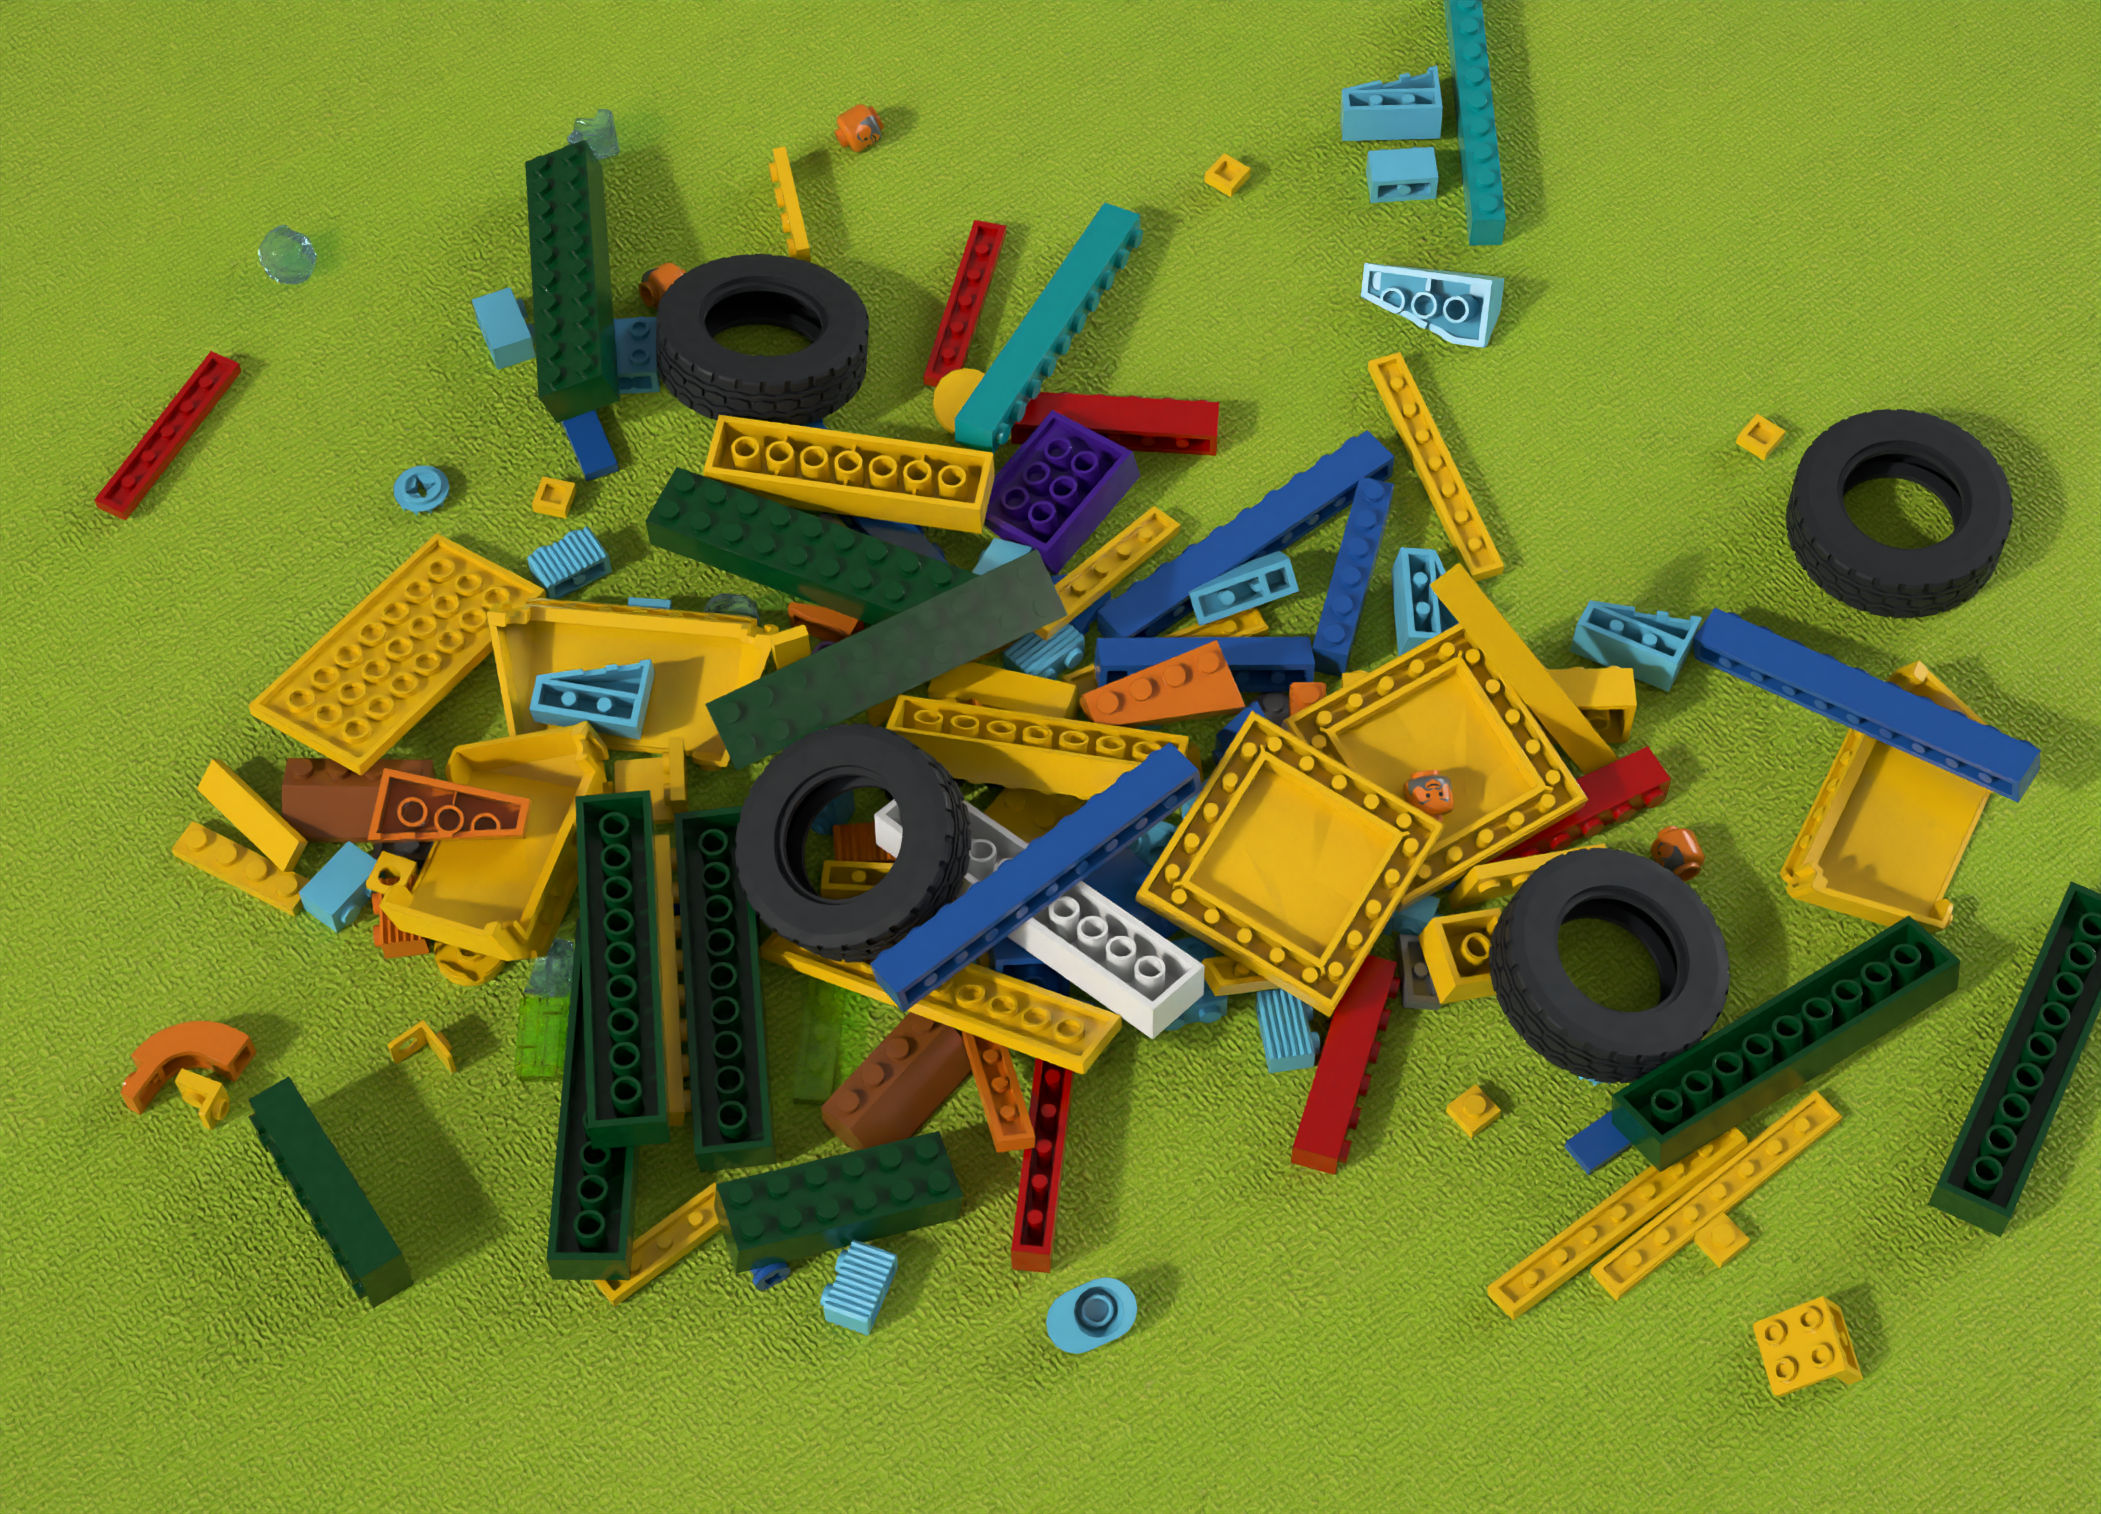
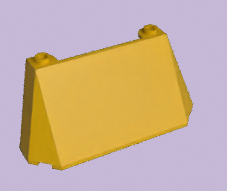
[487,598,779,771]
[1780,660,1993,933]
[379,721,615,961]

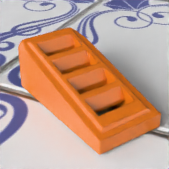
[788,602,864,643]

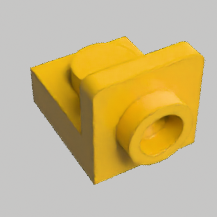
[175,1068,230,1130]

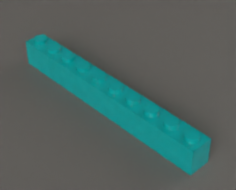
[1444,0,1506,246]
[955,202,1143,454]

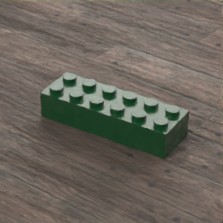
[248,1076,414,1308]
[714,1131,963,1274]

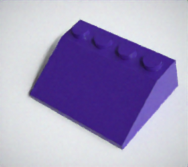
[984,410,1141,575]

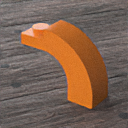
[120,1021,257,1115]

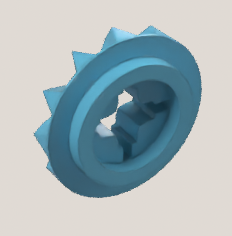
[394,466,449,516]

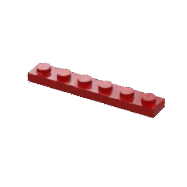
[923,220,1007,387]
[94,351,242,521]

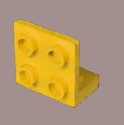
[614,737,689,824]
[1753,1296,1863,1397]

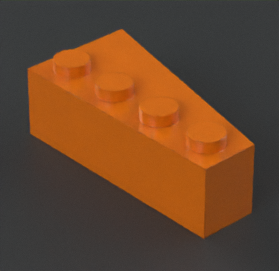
[1079,640,1246,729]
[367,768,533,844]

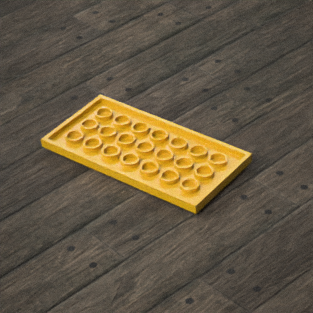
[249,533,547,776]

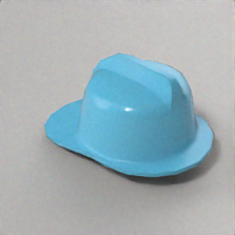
[1046,1277,1137,1354]

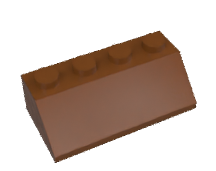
[282,758,436,844]
[821,1012,972,1151]

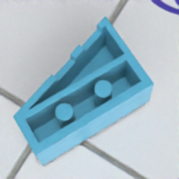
[1340,66,1443,141]
[1391,547,1459,657]
[1570,600,1702,692]
[529,659,655,740]

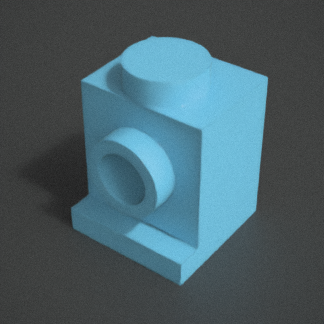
[1383,896,1443,936]

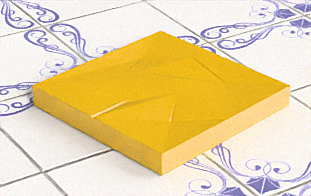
[1281,623,1588,913]
[1135,711,1445,1017]

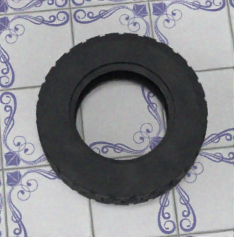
[656,254,869,426]
[1786,409,2013,618]
[735,723,972,963]
[1489,848,1730,1083]

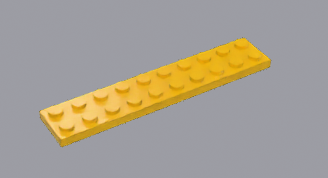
[760,932,1122,1075]

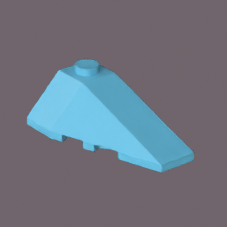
[1361,263,1504,348]

